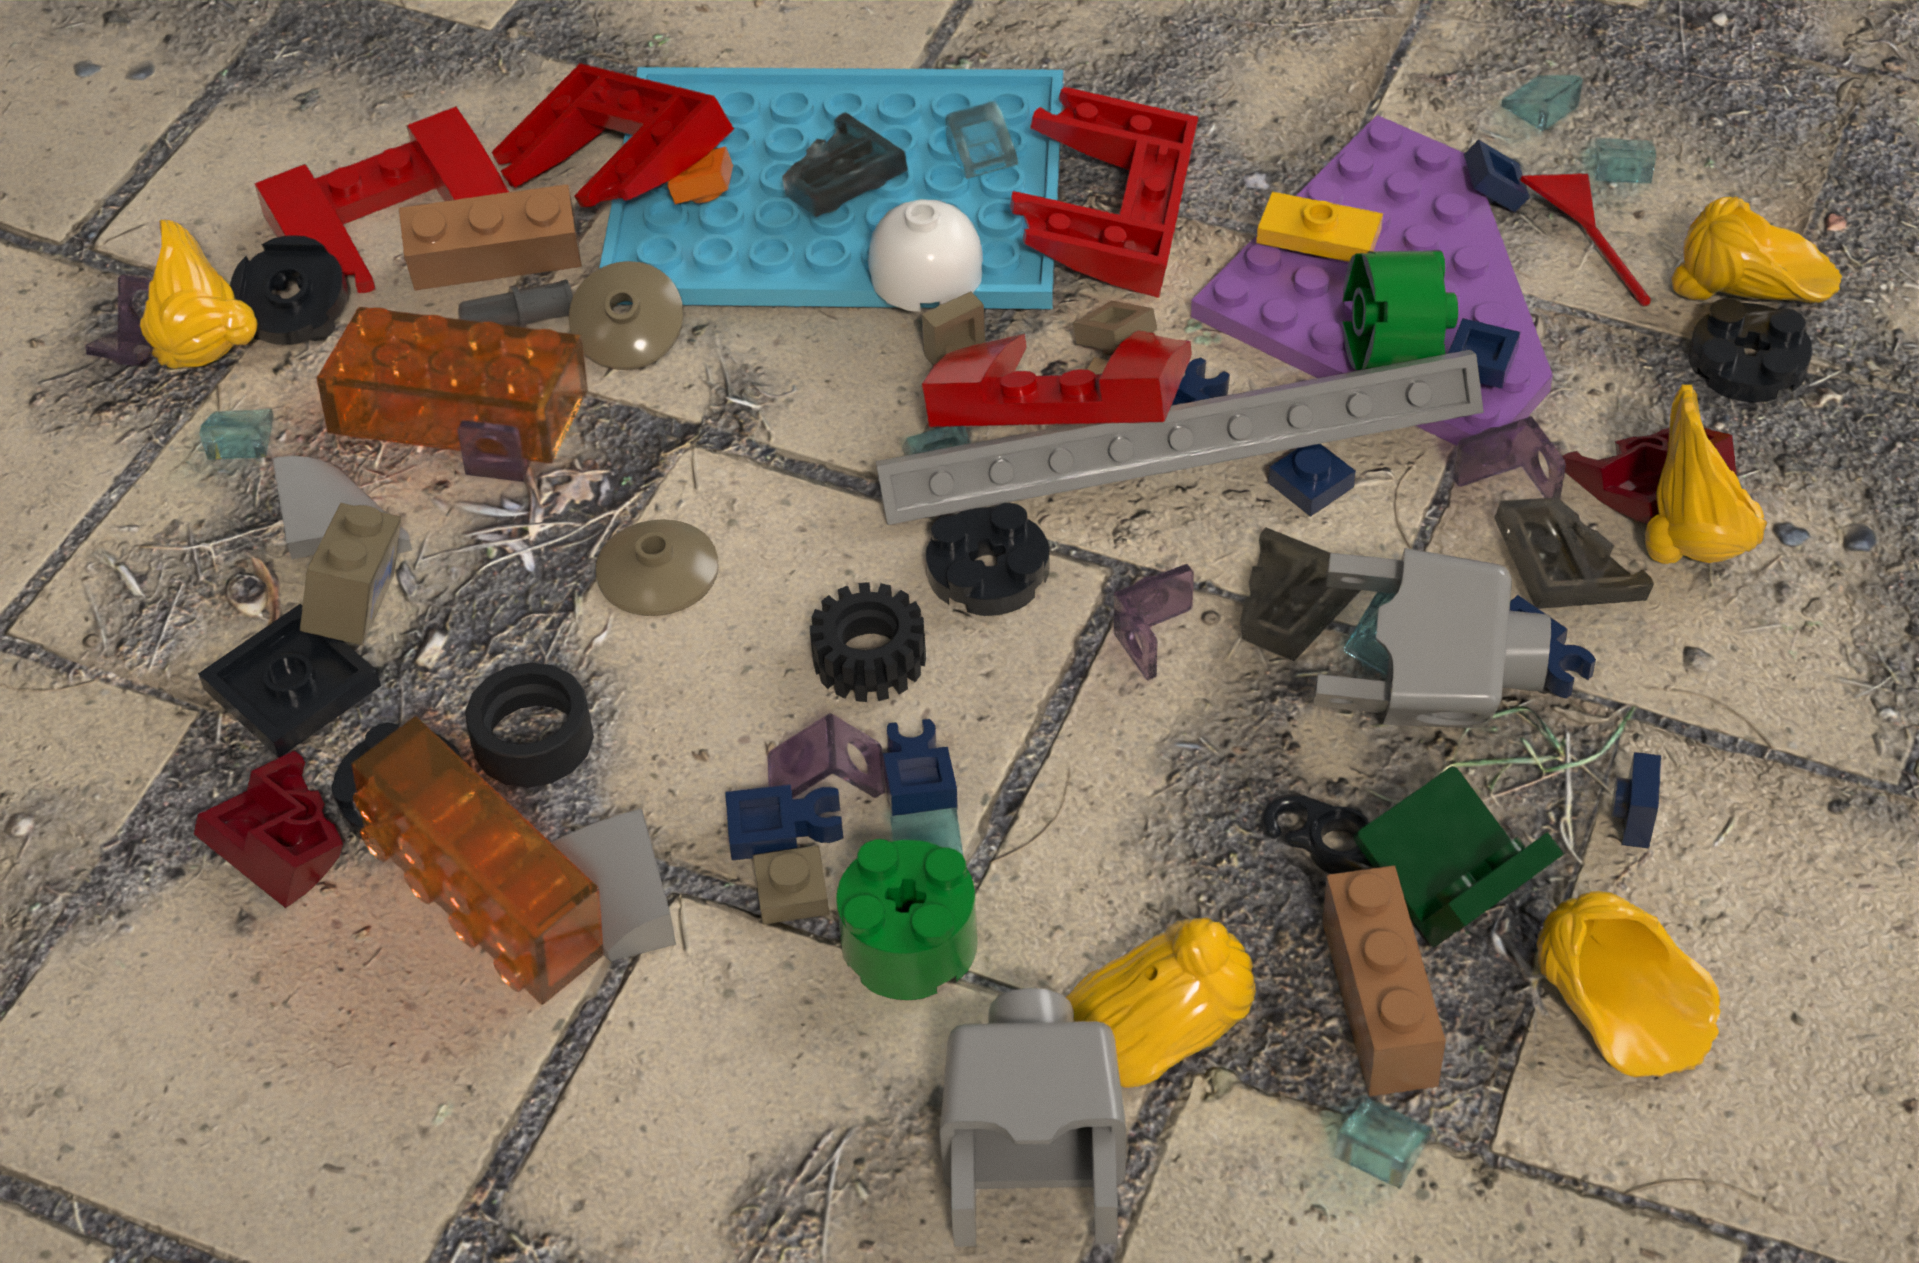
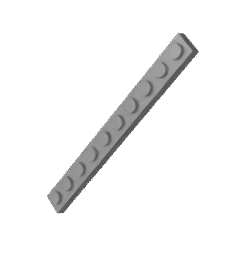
[875,350,1484,525]

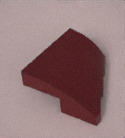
[1561,428,1737,524]
[193,751,343,908]

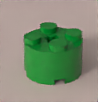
[1343,250,1458,370]
[836,839,978,1000]

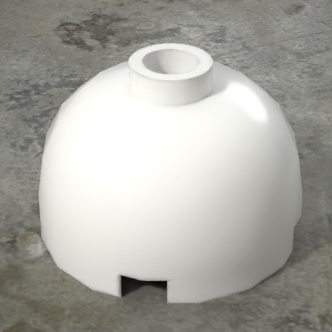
[868,199,983,311]

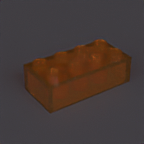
[316,306,588,464]
[351,716,604,1005]

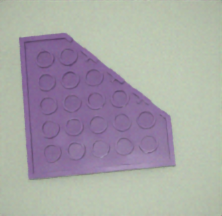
[1191,115,1553,461]

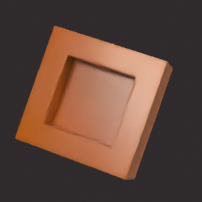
[667,146,733,204]

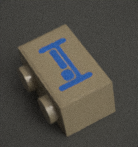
[300,503,401,645]

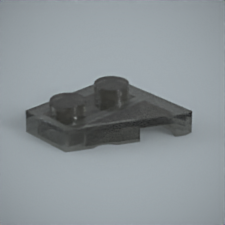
[782,112,908,217]
[1494,497,1654,609]
[1240,527,1361,661]

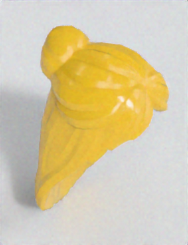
[1672,196,1842,303]
[140,219,257,369]
[1645,384,1767,564]
[1537,891,1720,1077]
[1066,918,1256,1088]

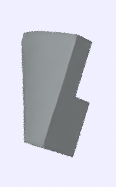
[272,456,412,560]
[522,808,676,961]

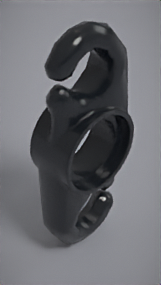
[1261,793,1374,874]

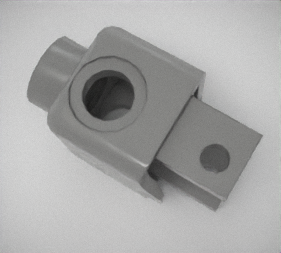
[1313,548,1551,728]
[940,988,1126,1247]

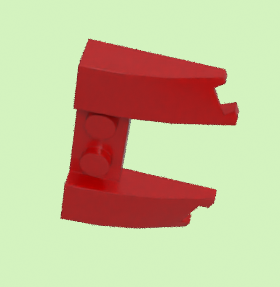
[491,63,734,207]
[1010,87,1198,298]
[254,106,509,293]
[922,330,1192,427]

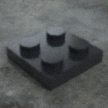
[198,604,381,758]

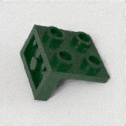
[1354,766,1564,948]

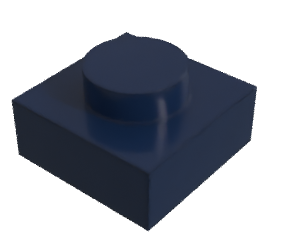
[1464,139,1530,212]
[1448,318,1521,389]
[1268,443,1356,517]
[1611,752,1661,849]

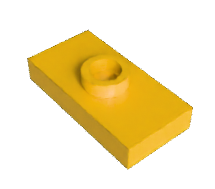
[1257,192,1383,262]

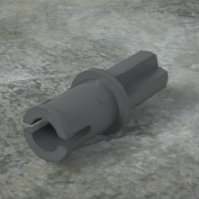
[458,279,573,335]

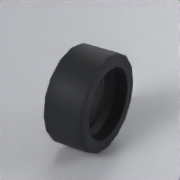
[465,662,594,788]

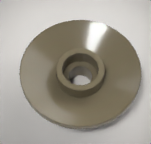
[569,261,684,370]
[596,519,719,616]

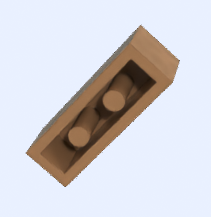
[399,184,582,291]
[1322,866,1446,1097]

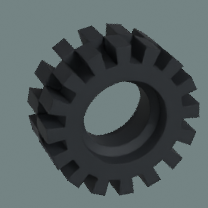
[810,582,926,702]

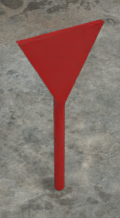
[1520,173,1651,306]

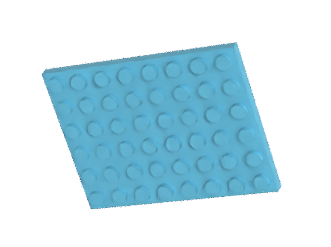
[599,67,1064,309]

